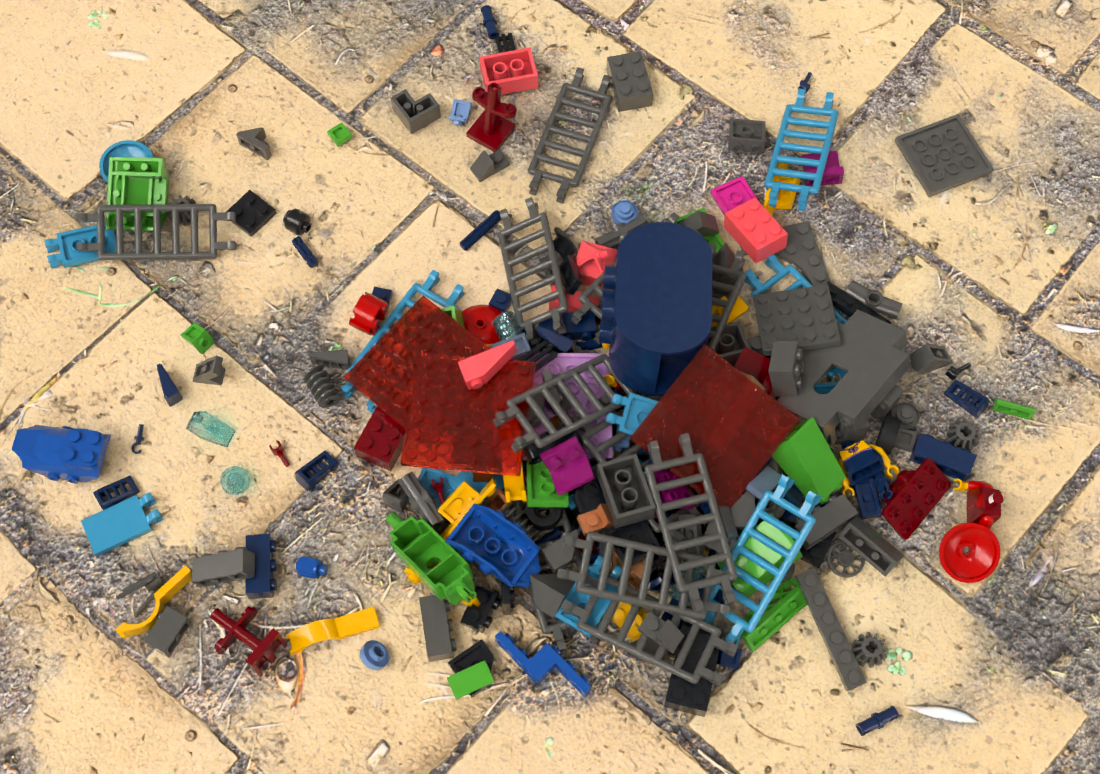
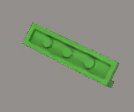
[731,578,807,652]

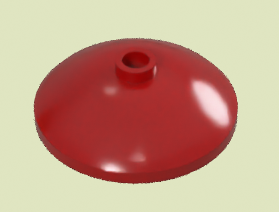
[462,305,509,356]
[939,522,1000,583]

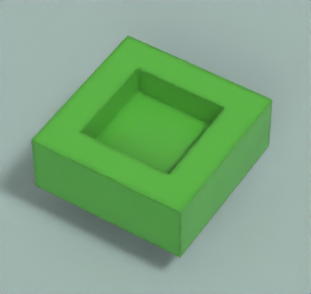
[327,122,352,147]

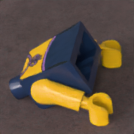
[837,440,899,498]

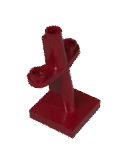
[466,82,517,152]
[210,606,287,677]

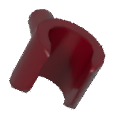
[269,441,290,467]
[431,477,445,505]

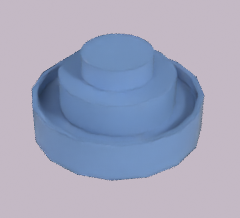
[611,200,638,224]
[360,640,389,671]

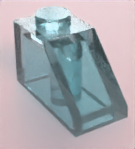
[186,411,236,447]

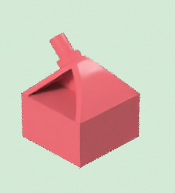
[575,240,617,288]

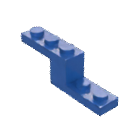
[495,631,591,698]

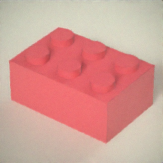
[479,47,538,95]
[724,198,788,263]

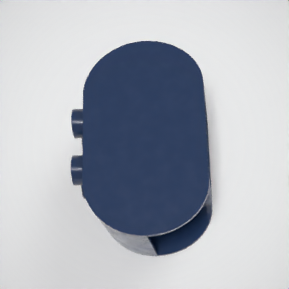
[599,222,713,396]

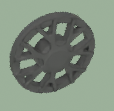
[827,541,865,578]

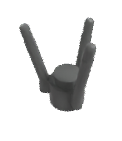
[116,571,164,617]

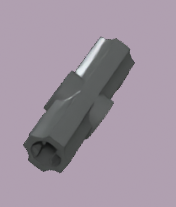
[595,214,648,249]
[845,280,903,319]
[398,472,445,529]

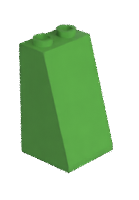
[767,417,846,504]
[717,514,803,597]

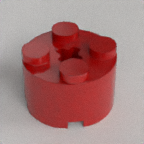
[349,292,388,336]

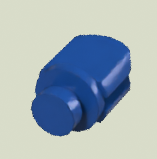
[296,557,328,579]

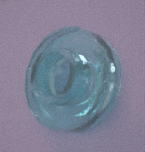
[220,466,250,495]

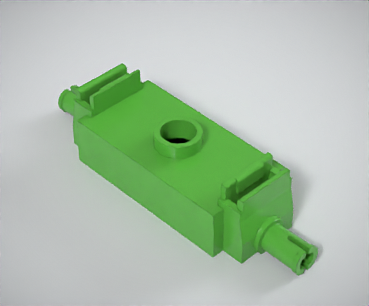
[386,512,477,606]

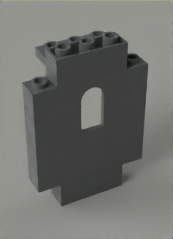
[775,310,911,445]

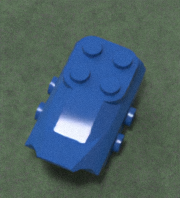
[12,425,111,484]
[445,503,541,588]

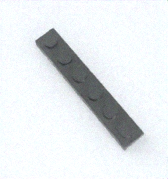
[795,567,867,691]

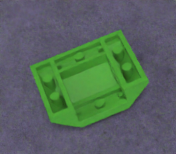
[105,157,169,231]

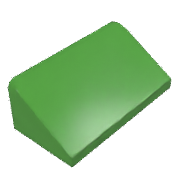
[992,397,1036,420]
[447,660,494,700]

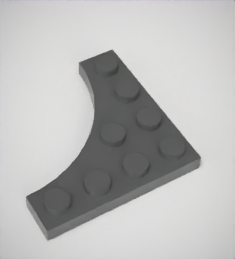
[740,221,831,286]

